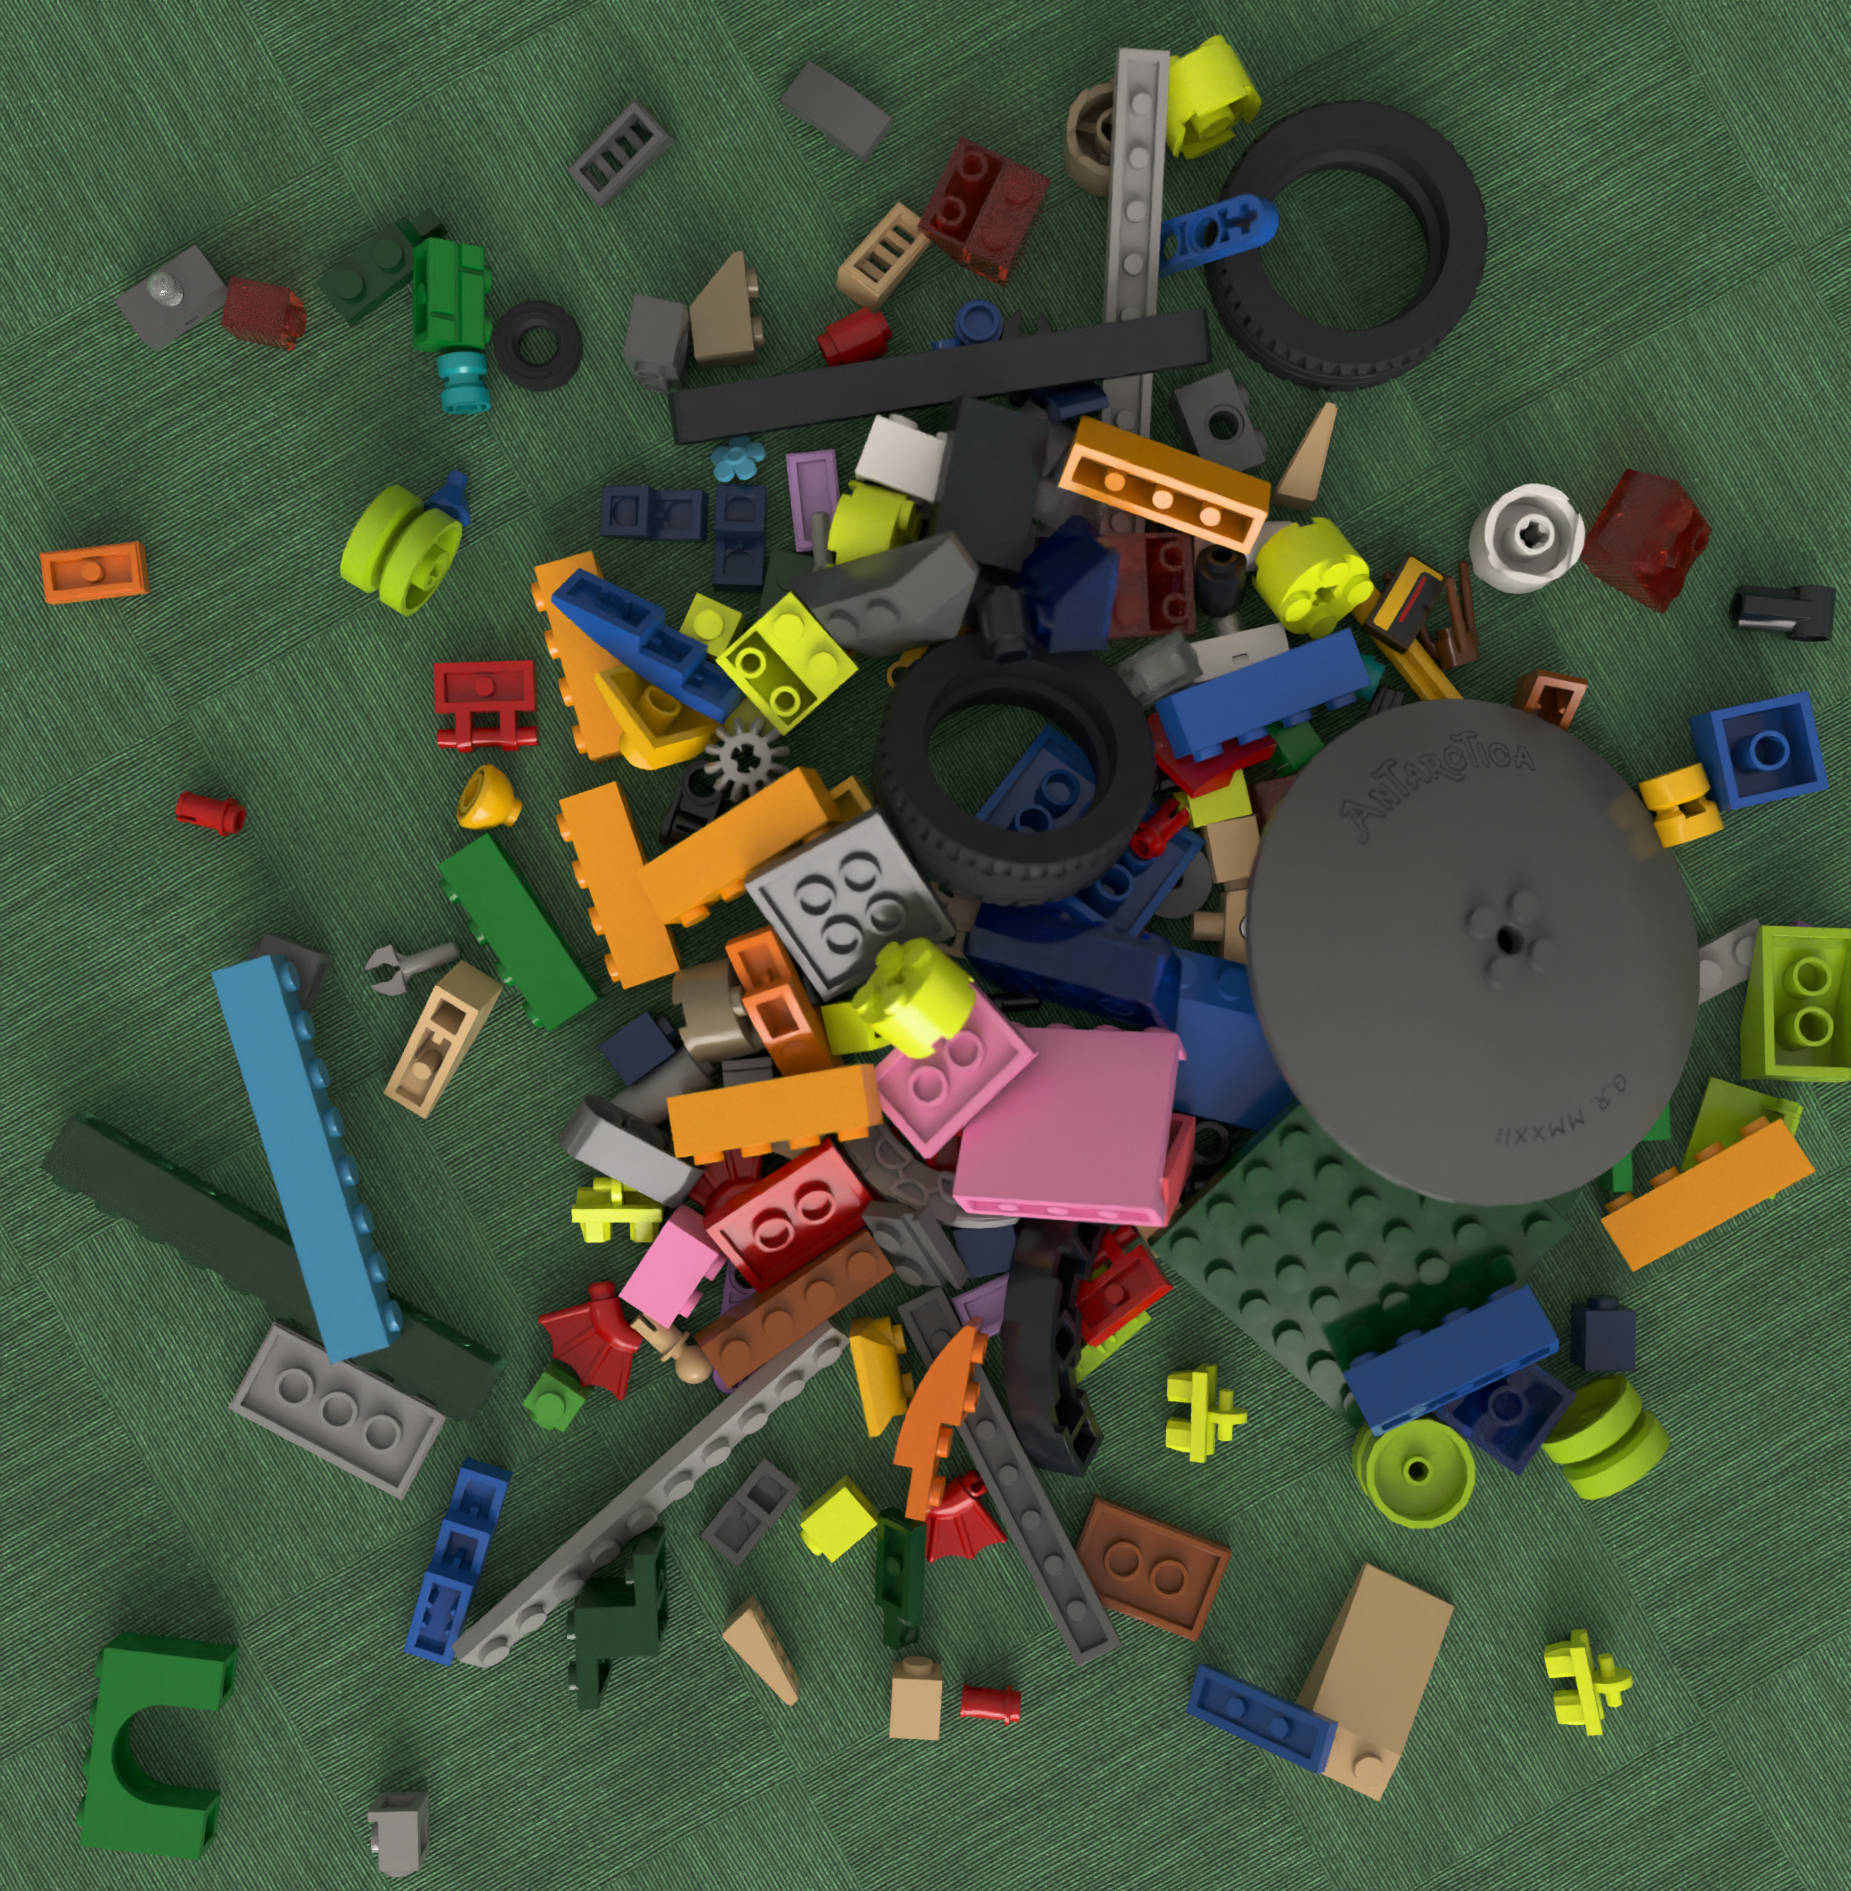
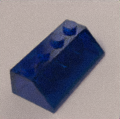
[963,902,1183,1033]

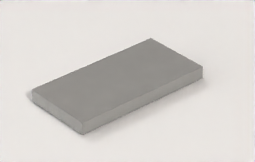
[228,1318,452,1500]

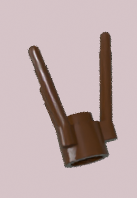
[1383,560,1481,670]

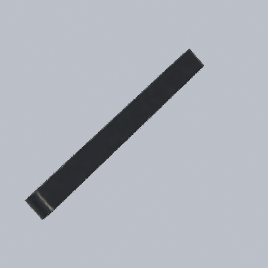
[667,309,1213,445]

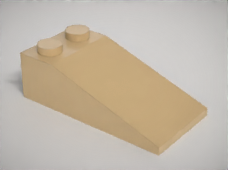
[1295,1561,1455,1801]

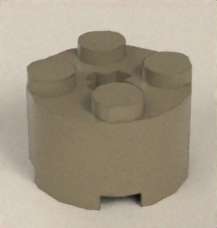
[1062,78,1167,198]
[672,956,766,1064]

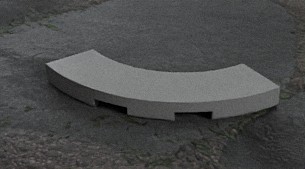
[834,1115,1019,1229]

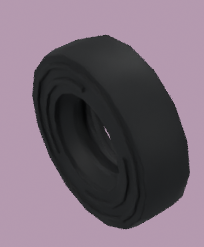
[494,300,583,392]

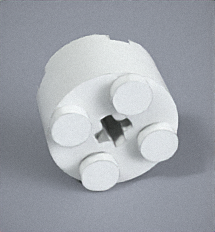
[1469,484,1585,594]

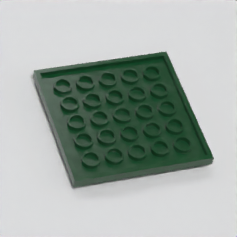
[1147,1096,1573,1429]

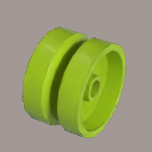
[340,484,462,617]
[1534,1374,1670,1500]
[1352,1412,1475,1529]

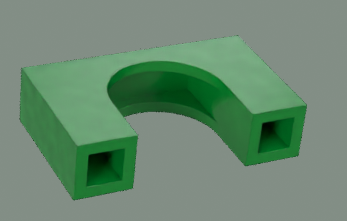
[76,1631,239,1860]

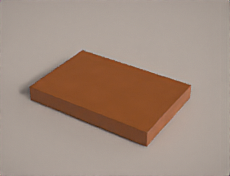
[1074,1493,1233,1642]

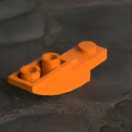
[725,925,846,1077]
[893,1316,988,1521]

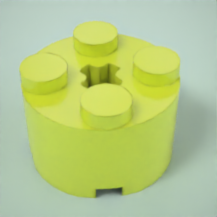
[1165,35,1262,159]
[826,480,923,568]
[1252,517,1374,639]
[852,938,976,1059]

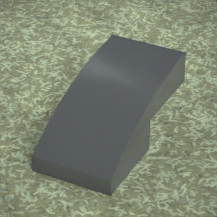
[780,61,894,163]
[699,1457,802,1567]

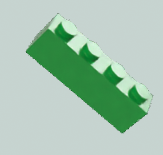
[437,833,605,1032]

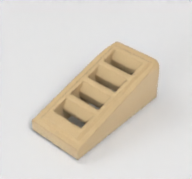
[836,201,938,314]
[1270,402,1337,511]
[722,1595,800,1706]

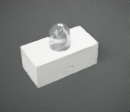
[1180,608,1290,688]

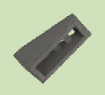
[567,98,677,208]

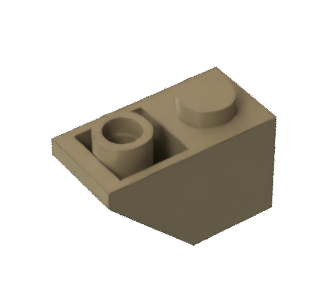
[689,251,765,370]

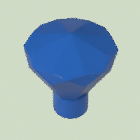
[424,471,471,527]

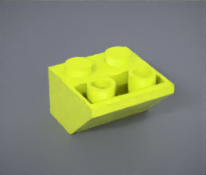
[715,590,859,736]

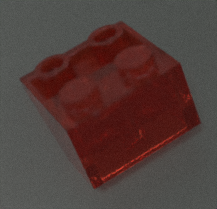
[917,136,1051,287]
[1580,469,1713,614]
[1074,532,1197,643]

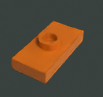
[40,541,150,605]

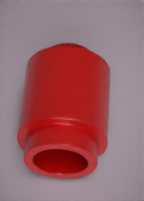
[816,306,893,367]

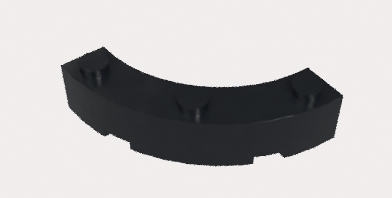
[999,1217,1109,1478]

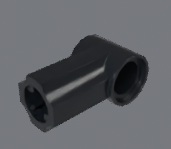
[1728,585,1836,642]

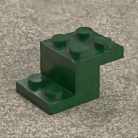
[566,1527,669,1711]

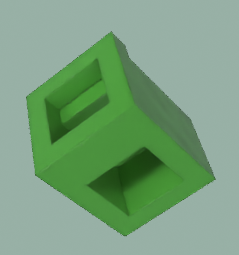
[522,1360,594,1432]

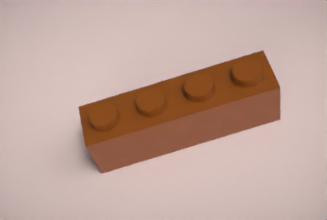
[693,1227,894,1389]

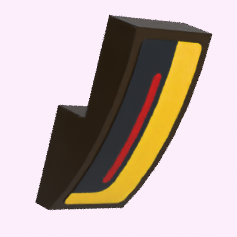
[1360,551,1447,655]

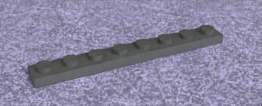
[897,1286,1122,1667]

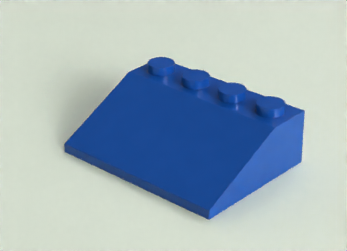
[975,724,1206,968]
[1138,945,1296,1132]

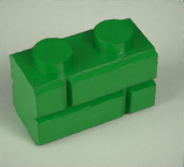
[413,237,492,354]

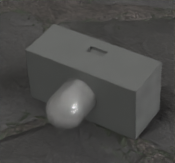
[114,244,236,352]

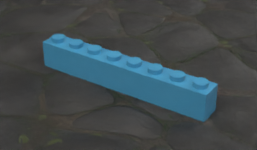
[211,954,403,1364]

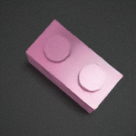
[619,1203,728,1329]

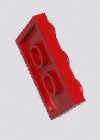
[702,1136,878,1294]

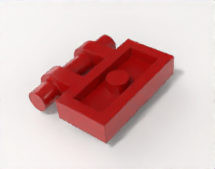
[434,660,539,753]
[1075,1224,1174,1348]

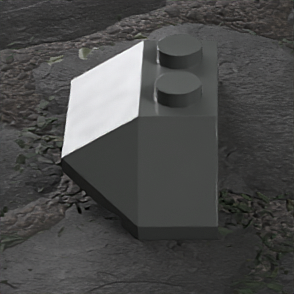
[788,531,980,659]

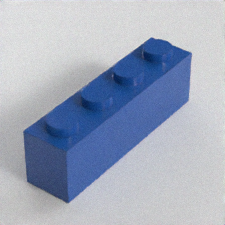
[1154,628,1371,763]
[1343,1285,1559,1438]

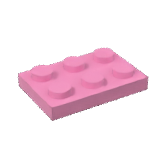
[875,982,1039,1159]

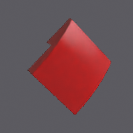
[1147,712,1277,799]

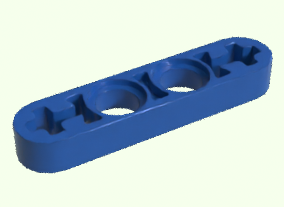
[1158,194,1279,278]

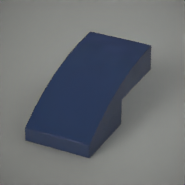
[1030,382,1110,424]
[713,484,767,593]
[600,486,709,543]

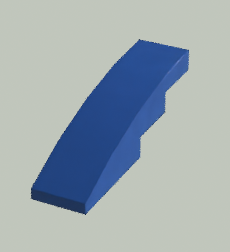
[551,568,747,725]
[403,1457,513,1667]

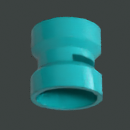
[436,352,492,414]

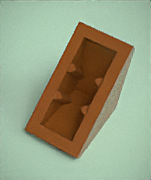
[1512,669,1588,732]

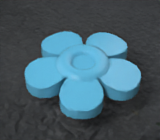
[710,436,766,482]

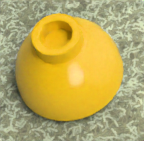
[456,764,522,831]

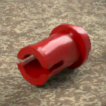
[176,791,246,837]
[1129,799,1190,859]
[960,1684,1022,1726]

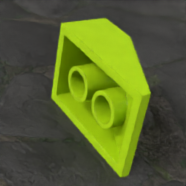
[1740,925,1851,1083]

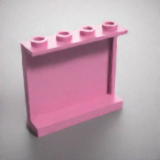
[952,1021,1187,1227]

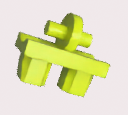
[571,1177,666,1243]
[1165,1363,1247,1463]
[1544,1629,1633,1736]

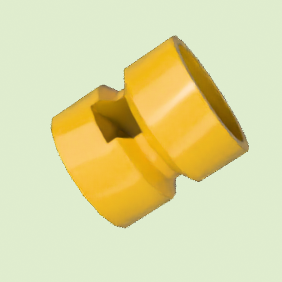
[1638,762,1725,848]

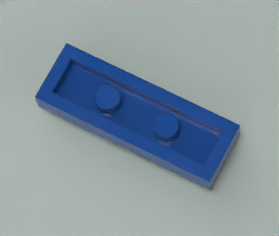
[1186,1663,1339,1774]

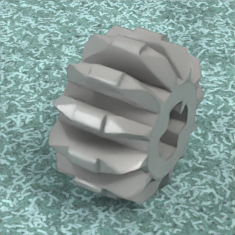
[704,718,790,803]

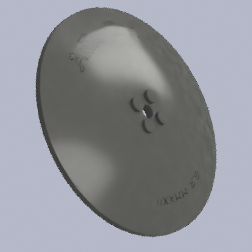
[1244,699,1700,1206]

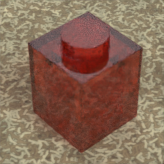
[221,276,307,351]

